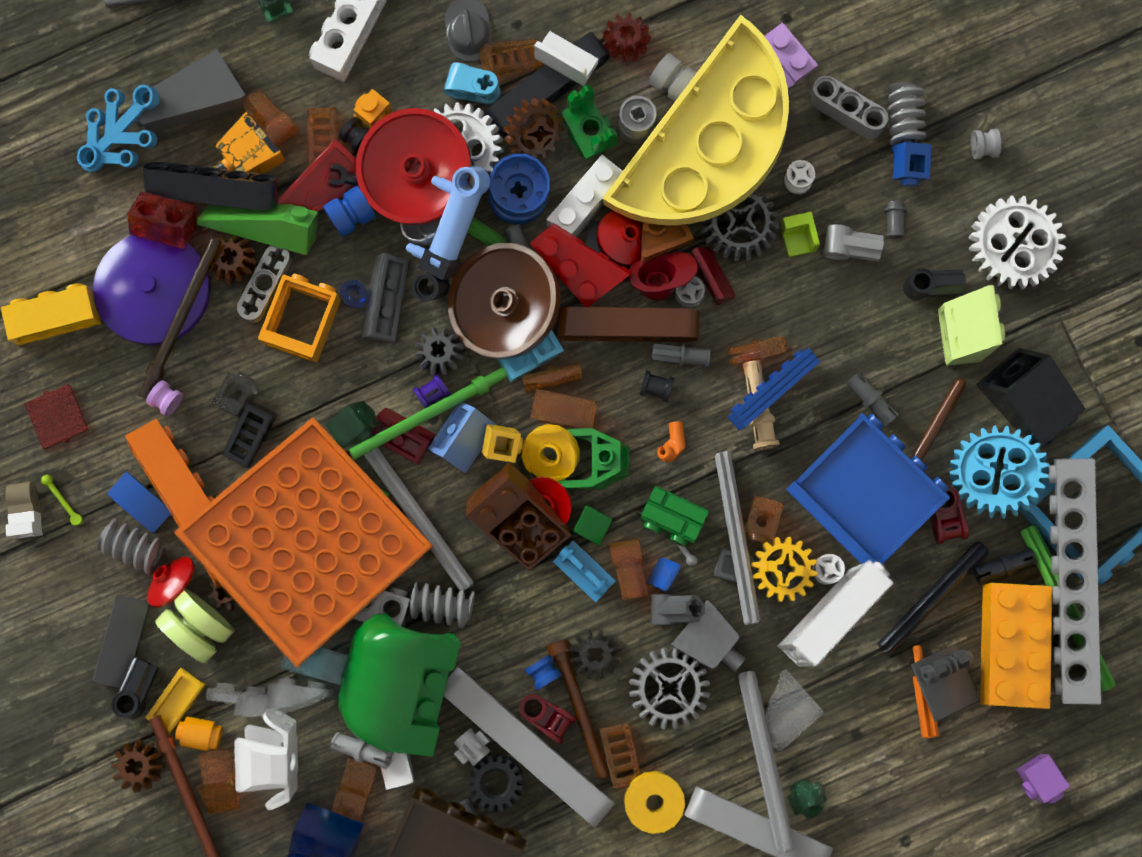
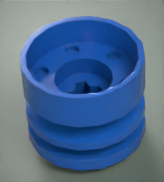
[488,154,550,225]

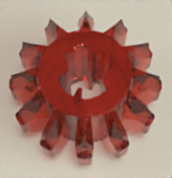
[603,12,651,63]

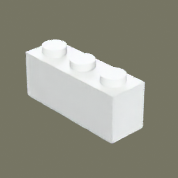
[547,155,622,237]

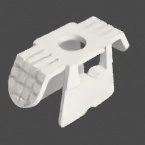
[234,709,298,810]

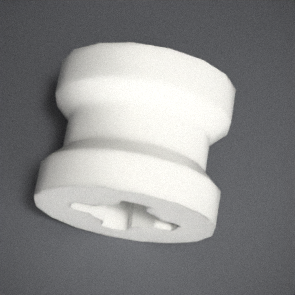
[784,160,815,194]
[812,554,845,585]

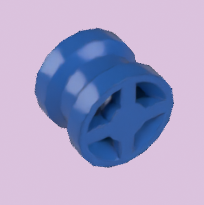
[525,654,562,691]

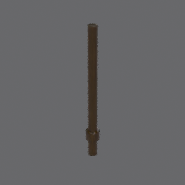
[138,237,222,399]

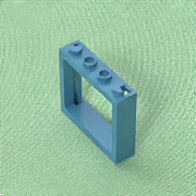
[1018,425,1142,585]

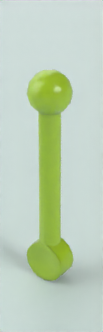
[41,475,83,525]

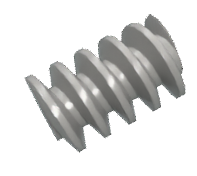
[888,82,926,146]
[96,518,165,575]
[410,581,475,628]

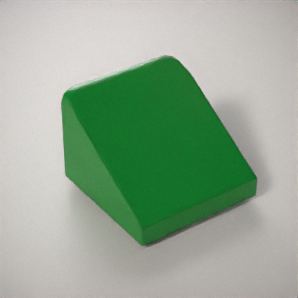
[573,505,613,546]

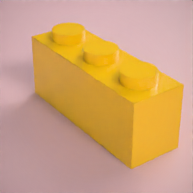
[1,283,102,346]

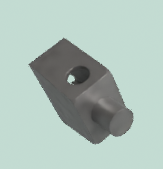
[671,600,746,672]

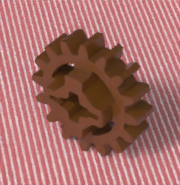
[503,97,565,159]

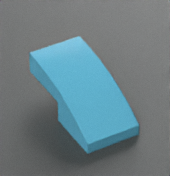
[497,330,564,383]

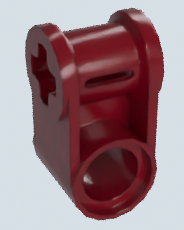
[931,486,969,545]
[520,694,577,744]

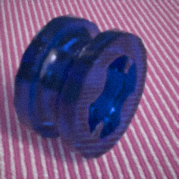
[340,280,368,308]

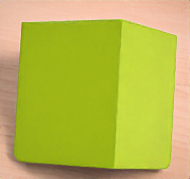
[780,211,820,258]

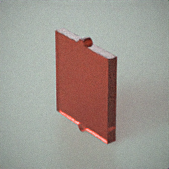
[24,384,89,450]

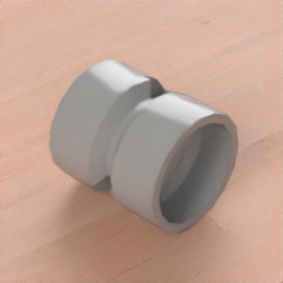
[648,53,697,102]
[619,96,657,145]

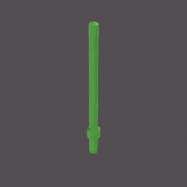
[349,367,508,460]

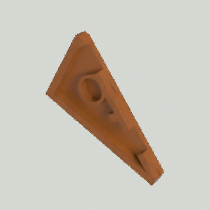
[641,222,694,262]

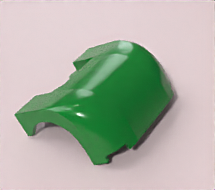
[338,613,461,756]

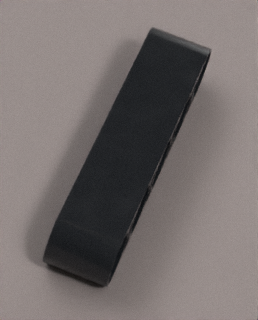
[484,32,611,138]
[142,162,278,210]

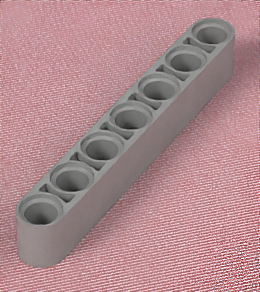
[443,667,615,828]

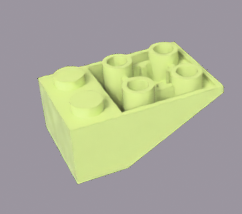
[938,285,1005,366]

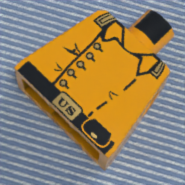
[213,112,286,173]

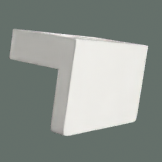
[534,31,598,86]

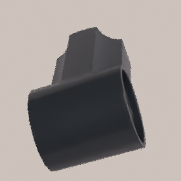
[903,268,966,300]
[111,657,160,719]

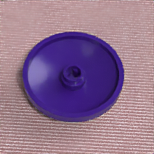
[93,231,211,346]

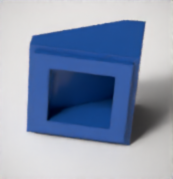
[647,558,681,593]

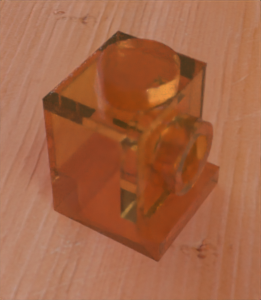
[744,495,784,543]

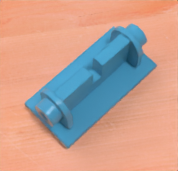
[553,541,616,602]

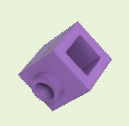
[1016,753,1070,804]

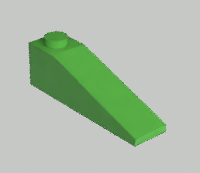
[197,204,318,255]

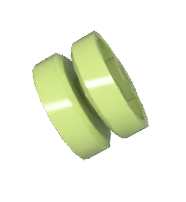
[156,589,235,664]

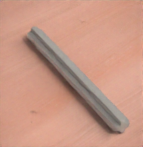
[364,447,473,591]
[715,451,760,625]
[738,671,795,853]

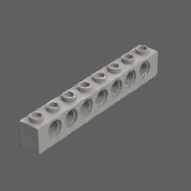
[1049,458,1101,704]

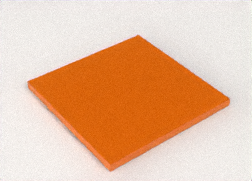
[174,417,433,668]

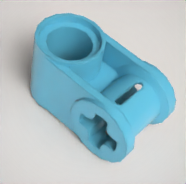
[444,63,501,105]

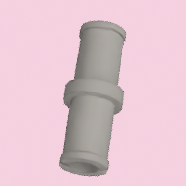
[331,732,393,769]

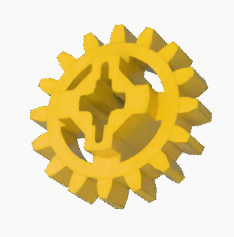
[751,537,818,602]

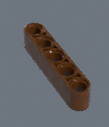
[557,307,699,342]

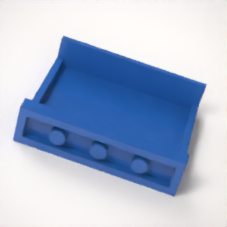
[786,413,950,565]

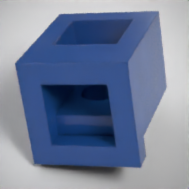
[891,142,931,187]

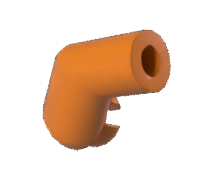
[657,421,686,462]

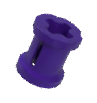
[412,374,451,408]

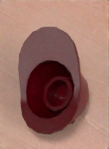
[628,252,698,300]

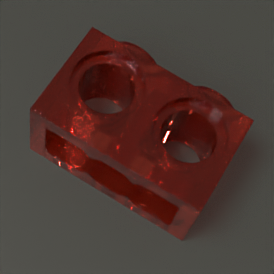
[127,191,197,249]

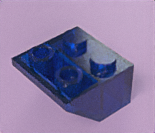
[288,803,364,857]

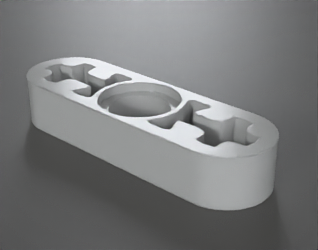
[237,246,292,323]

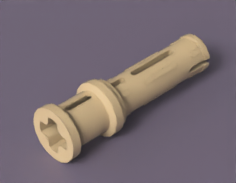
[742,360,780,451]

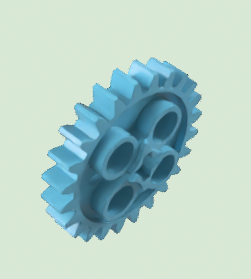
[950,425,1049,519]

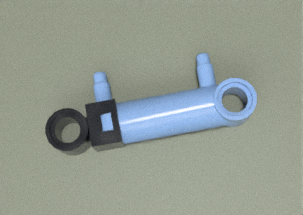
[406,166,490,302]

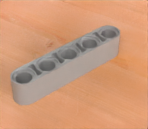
[684,786,833,857]

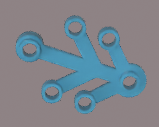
[77,85,160,172]

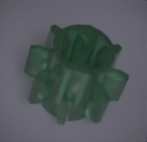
[787,779,827,818]

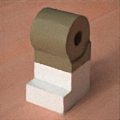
[5,481,43,539]

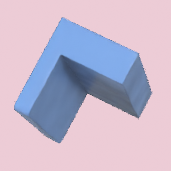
[428,402,496,473]

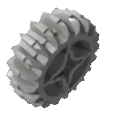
[629,648,710,730]

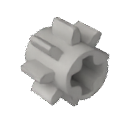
[454,728,491,766]

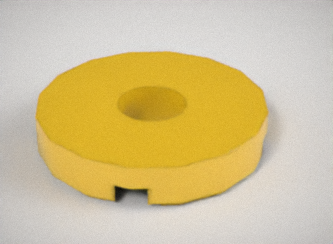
[521,424,580,481]
[624,771,685,834]

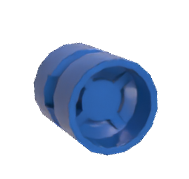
[323,185,376,238]

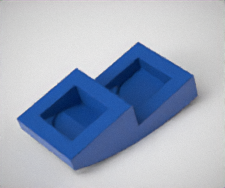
[107,471,170,533]

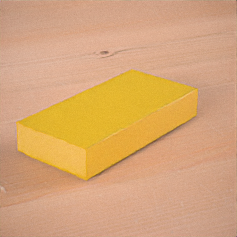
[145,668,207,735]

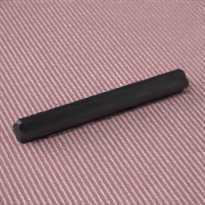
[878,541,989,654]

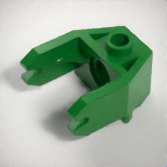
[561,85,618,160]
[558,428,630,491]

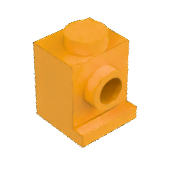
[353,89,393,128]

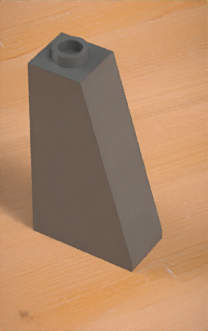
[128,49,251,133]

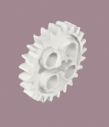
[434,102,504,188]
[969,196,1066,290]

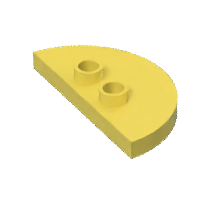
[602,15,789,225]

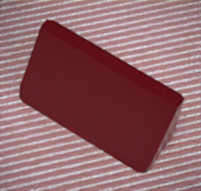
[691,247,736,306]
[368,408,435,465]

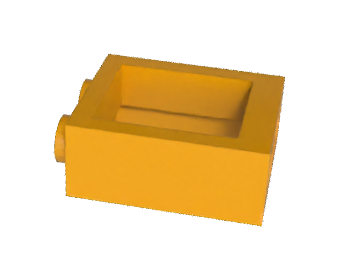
[258,274,341,363]

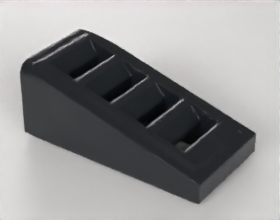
[222,402,277,468]

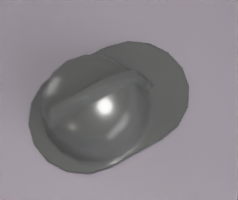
[444,0,492,62]

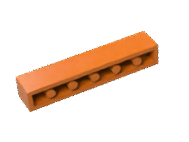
[125,419,221,588]

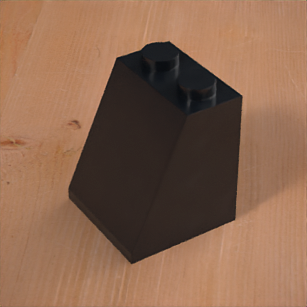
[976,348,1086,447]

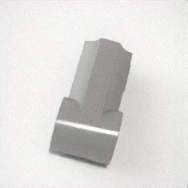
[823,224,884,262]

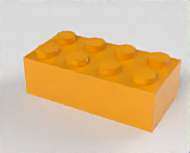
[980,583,1052,709]

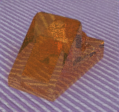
[198,748,240,814]

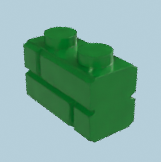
[639,486,709,547]

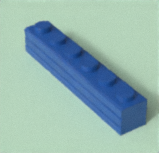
[727,348,820,431]

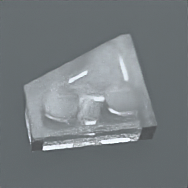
[765,668,824,753]

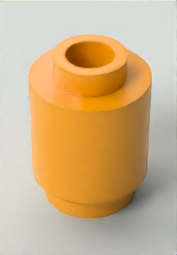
[175,716,223,752]

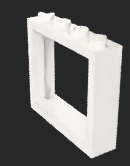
[777,561,893,667]

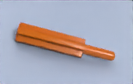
[913,645,940,738]

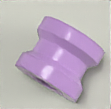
[146,380,183,417]

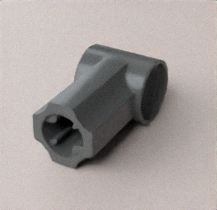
[651,594,705,625]

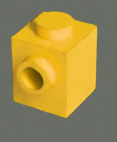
[481,424,523,463]

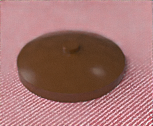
[448,243,560,359]

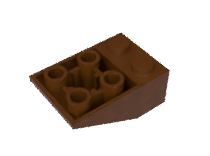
[466,462,571,571]

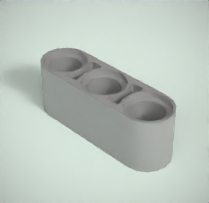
[810,76,888,139]

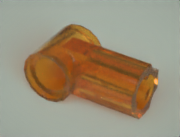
[242,90,299,148]
[609,538,648,600]

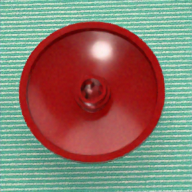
[356,108,472,225]

